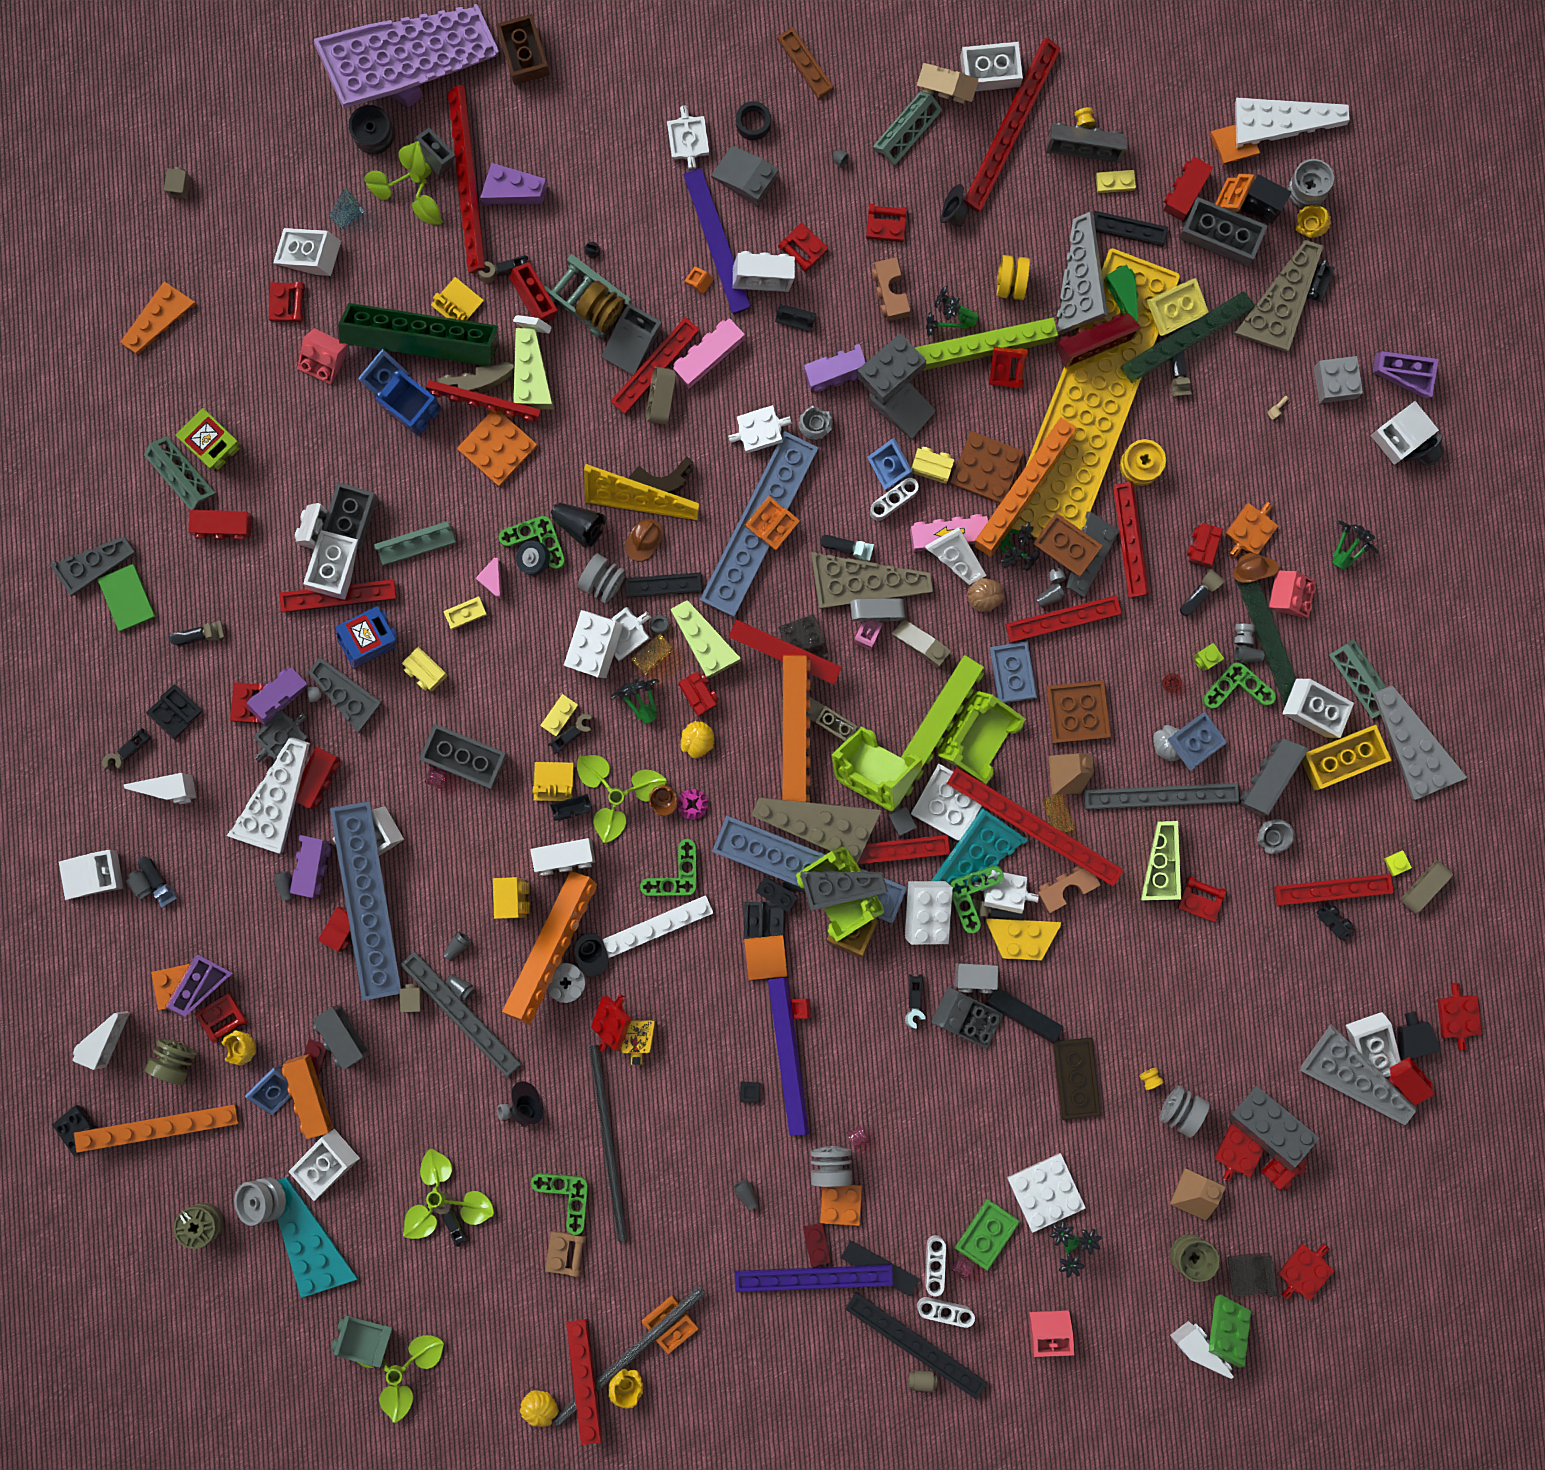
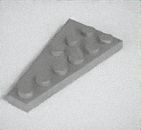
[1056,212,1108,335]
[1373,686,1467,800]
[1300,1024,1416,1125]

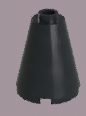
[551,503,606,548]

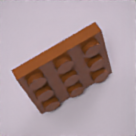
[950,431,1024,504]
[1046,680,1111,744]

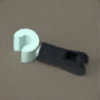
[820,535,874,562]
[905,974,925,1029]

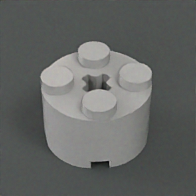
[547,963,587,1003]

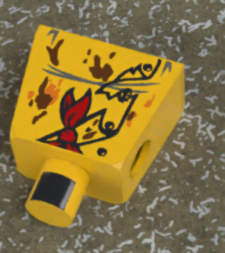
[621,1020,655,1065]

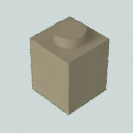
[164,167,191,199]
[400,984,423,1012]

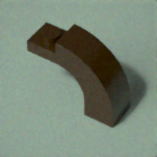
[628,457,693,494]

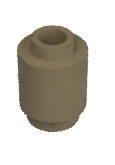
[908,1370,937,1392]

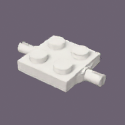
[667,106,709,170]
[728,405,792,453]
[611,607,651,661]
[973,870,1039,914]

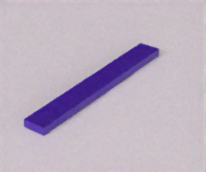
[683,168,750,314]
[768,977,809,1136]
[735,1264,893,1292]

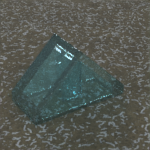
[329,189,364,229]

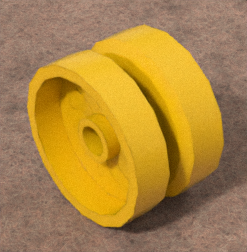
[997,255,1030,300]
[1119,439,1166,486]

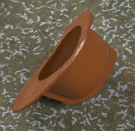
[625,518,664,561]
[1233,553,1279,583]

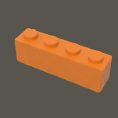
[282,1054,333,1139]

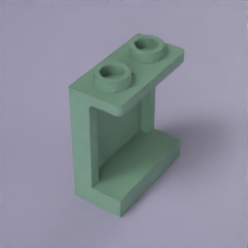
[331,1315,392,1368]

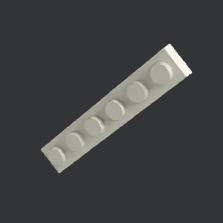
[603,895,713,958]

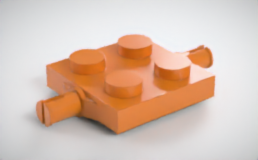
[1225,502,1278,558]

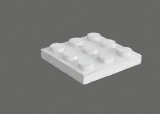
[910,764,982,841]
[1007,1153,1085,1233]

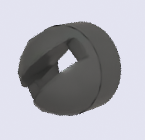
[833,150,849,167]

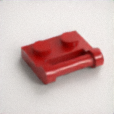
[866,204,907,242]
[778,222,828,272]
[269,282,305,322]
[989,347,1028,388]
[230,682,265,724]
[1177,876,1226,922]
[195,993,248,1043]

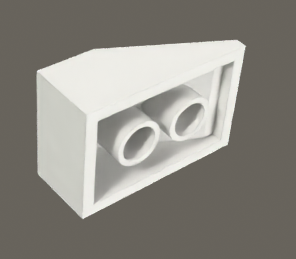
[273,228,341,276]
[295,503,328,549]
[303,530,358,600]
[124,773,196,804]
[333,806,404,856]
[72,1011,130,1070]
[1346,1012,1401,1077]
[289,1129,360,1201]

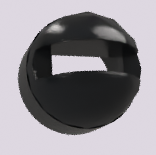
[584,242,600,258]

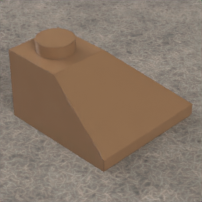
[1049,753,1094,795]
[1170,1168,1225,1220]

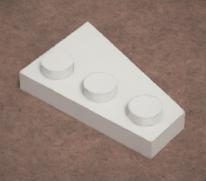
[925,527,986,585]

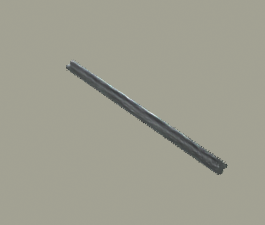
[588,1044,627,1241]
[552,1285,706,1428]

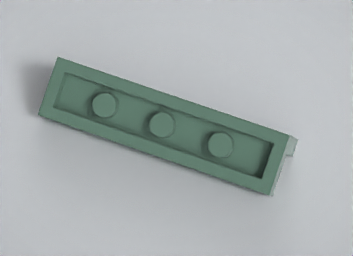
[873,92,942,165]
[144,436,215,510]
[374,521,457,566]
[1329,639,1386,719]

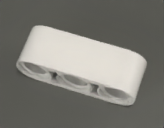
[870,478,919,521]
[925,1235,946,1296]
[917,1297,975,1328]

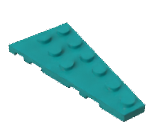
[931,808,1028,892]
[277,1177,359,1298]

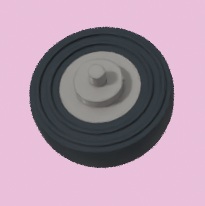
[516,541,550,575]

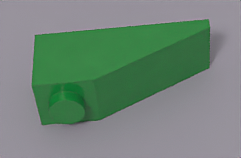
[1104,264,1138,323]

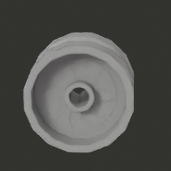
[234,1177,286,1226]

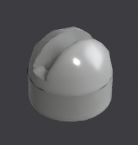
[1049,568,1066,584]
[307,687,322,702]
[497,1104,512,1120]

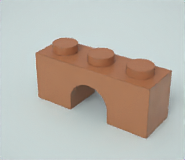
[871,257,910,322]
[1036,865,1100,913]

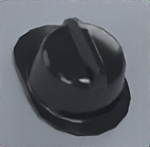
[940,184,969,227]
[1403,434,1444,466]
[574,933,608,977]
[511,1081,543,1127]

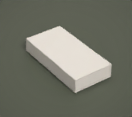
[513,315,551,334]

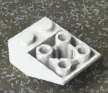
[1370,401,1439,465]
[59,850,123,900]
[1170,1321,1233,1379]

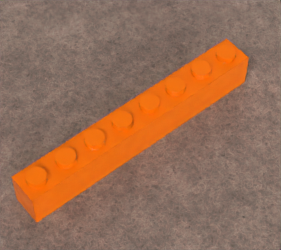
[975,417,1077,557]
[782,655,810,803]
[502,871,597,1025]

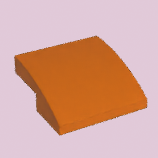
[1210,124,1260,165]
[1215,174,1255,212]
[744,496,800,550]
[744,935,787,980]
[642,1295,698,1354]

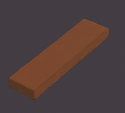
[777,27,834,100]

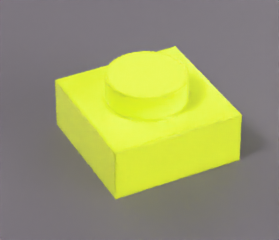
[1384,850,1412,876]

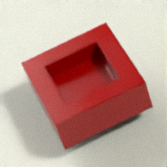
[791,998,811,1019]

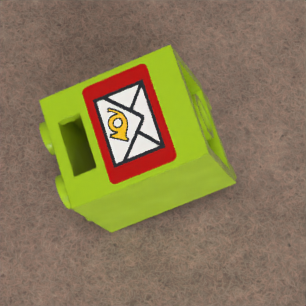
[176,408,240,471]

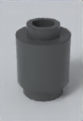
[126,870,154,900]

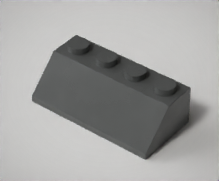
[1046,123,1127,163]
[1239,738,1308,817]

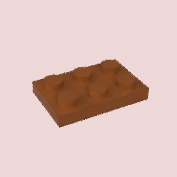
[1033,513,1103,577]

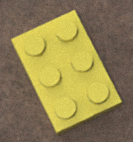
[1147,278,1209,336]

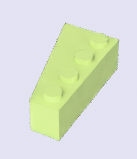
[514,328,554,409]
[671,600,741,679]
[1140,821,1181,900]

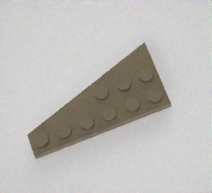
[1234,240,1323,352]
[811,552,933,609]
[751,797,881,863]

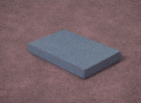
[989,641,1037,703]
[1168,712,1227,771]

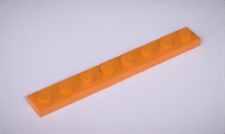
[74,1104,239,1152]

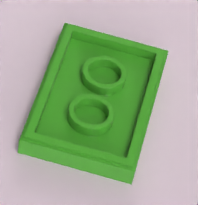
[98,564,156,632]
[954,1199,1020,1271]

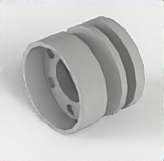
[1288,159,1334,209]
[577,553,626,604]
[1159,1085,1210,1138]
[810,1146,852,1187]

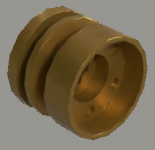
[575,280,625,332]

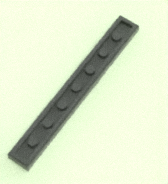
[1084,783,1239,810]
[400,951,522,1078]

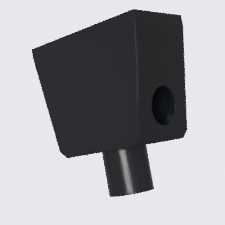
[1397,1011,1441,1059]

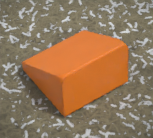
[684,266,713,294]

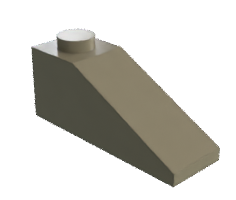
[892,619,951,669]

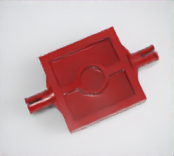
[1437,983,1482,1050]
[591,994,632,1052]
[1214,1124,1264,1182]
[1277,1243,1334,1301]

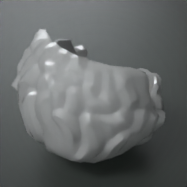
[799,405,833,440]
[1153,725,1181,762]
[1257,819,1295,854]

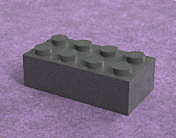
[1179,197,1268,267]
[419,724,508,790]
[1228,1086,1320,1172]

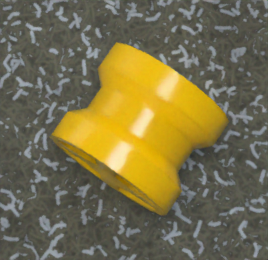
[1074,107,1096,129]
[1139,1068,1163,1090]

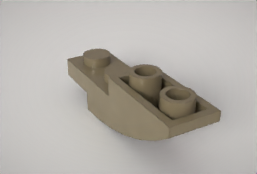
[438,362,515,393]
[781,695,858,742]

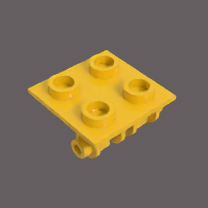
[431,277,484,321]
[533,762,573,801]

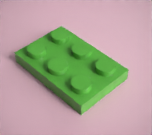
[1208,1295,1251,1368]

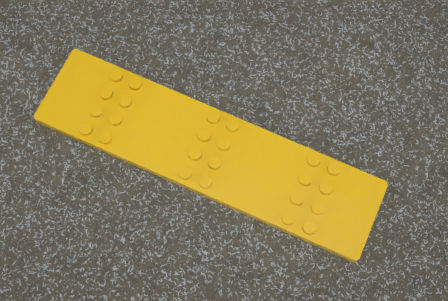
[1011,248,1180,539]

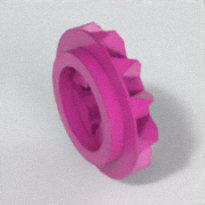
[677,789,708,820]

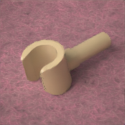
[1268,396,1289,420]

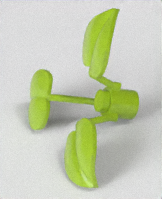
[364,141,443,225]
[577,755,667,843]
[403,1149,494,1239]
[358,1335,444,1423]

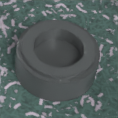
[650,615,669,635]

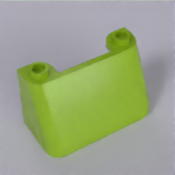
[938,691,1026,784]
[832,727,922,811]
[795,847,884,942]

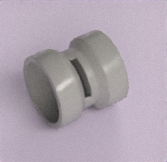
[1234,624,1255,646]

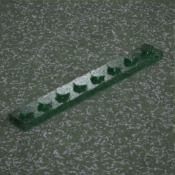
[1121,291,1255,383]
[1235,579,1296,720]

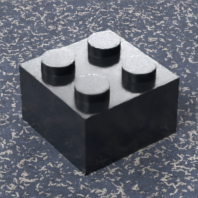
[1241,174,1292,224]

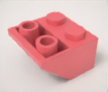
[297,328,348,385]
[1269,571,1316,618]
[1029,1310,1074,1357]

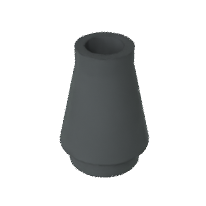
[1036,583,1066,608]
[1234,644,1264,663]
[273,871,293,901]
[443,932,471,961]
[445,974,475,1001]
[733,1179,758,1211]

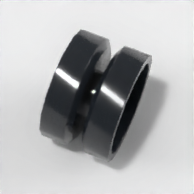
[348,105,394,154]

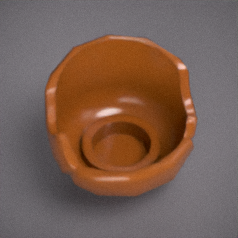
[649,785,678,816]

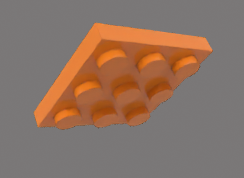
[457,411,538,488]

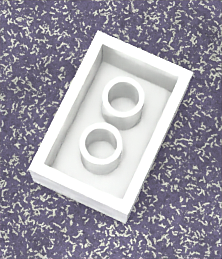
[960,42,1023,91]
[733,251,795,292]
[564,610,624,678]
[1283,679,1354,738]
[530,838,596,876]
[905,881,953,945]

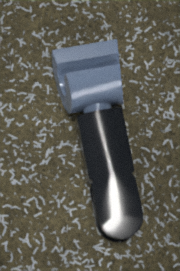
[138,856,178,908]

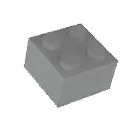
[1314,356,1363,404]
[954,963,998,993]

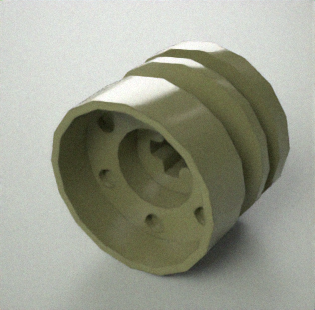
[144,1038,197,1085]
[173,1202,224,1249]
[1170,1234,1220,1282]

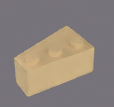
[917,63,979,104]

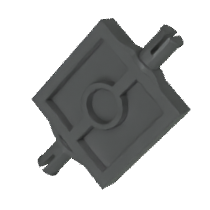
[253,710,309,763]

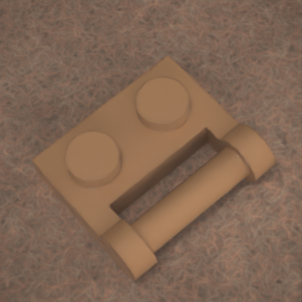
[545,1231,586,1277]

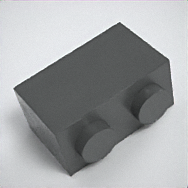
[414,128,455,176]

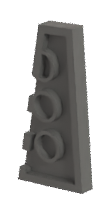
[1066,511,1119,597]
[49,536,136,596]
[308,657,382,733]
[800,871,887,910]

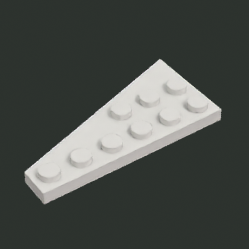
[1235,98,1349,148]
[227,737,310,854]

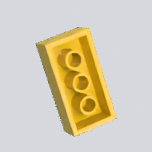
[1301,725,1391,791]
[493,877,530,919]

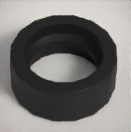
[736,101,771,140]

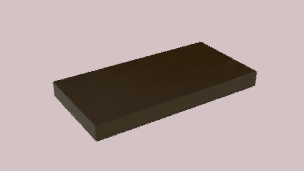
[1053,1037,1101,1120]

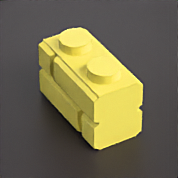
[911,447,954,484]
[402,647,448,691]

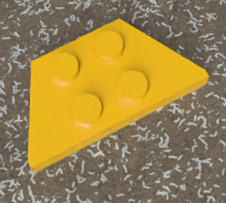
[986,919,1061,960]

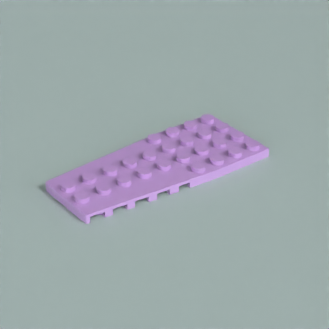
[314,4,499,108]

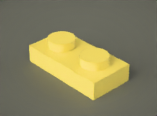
[1096,170,1136,193]
[444,597,487,630]
[540,694,579,737]

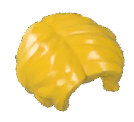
[1295,205,1331,238]
[681,721,715,759]
[221,1030,256,1066]
[609,1369,643,1409]
[520,1390,559,1427]

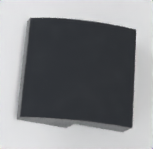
[146,684,202,740]
[743,901,786,941]

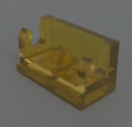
[631,634,673,675]
[1042,794,1075,833]

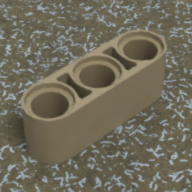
[646,367,676,425]
[1400,860,1453,914]

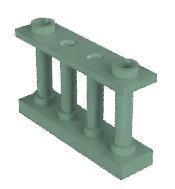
[544,254,632,339]

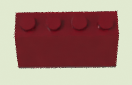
[1056,313,1141,368]

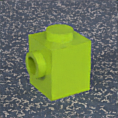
[1193,643,1224,672]

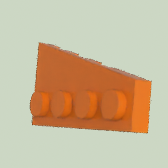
[120,281,196,355]

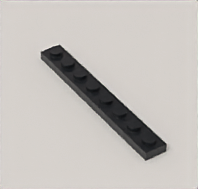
[845,1291,987,1400]

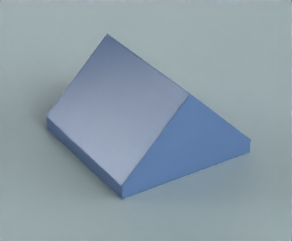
[358,349,409,396]
[867,438,912,490]
[245,1066,290,1115]

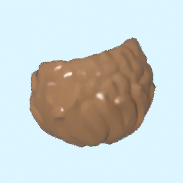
[967,578,1004,612]

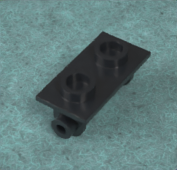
[1306,260,1335,302]
[775,304,816,331]
[550,794,592,822]
[756,876,798,912]
[1316,902,1354,941]

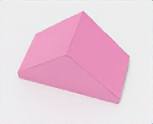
[476,558,502,599]
[853,621,883,651]

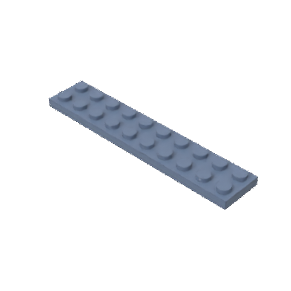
[700,431,818,617]
[330,801,401,1001]
[712,815,907,923]

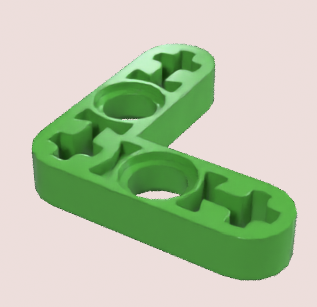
[499,516,565,570]
[1202,663,1275,709]
[640,839,696,896]
[950,865,1004,933]
[531,1173,588,1235]

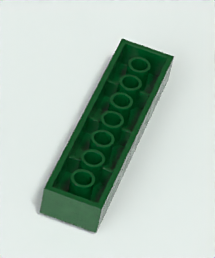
[338,303,498,366]

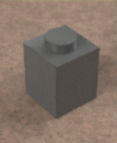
[888,805,917,837]

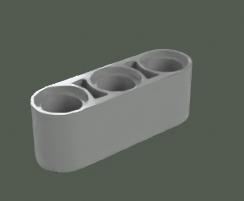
[850,599,905,622]

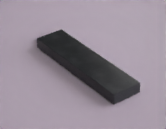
[1093,211,1168,247]
[624,572,702,598]
[986,988,1063,1044]
[841,1240,919,1296]

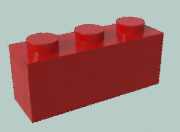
[1163,156,1214,221]
[509,262,557,323]
[188,510,252,540]
[295,747,340,810]

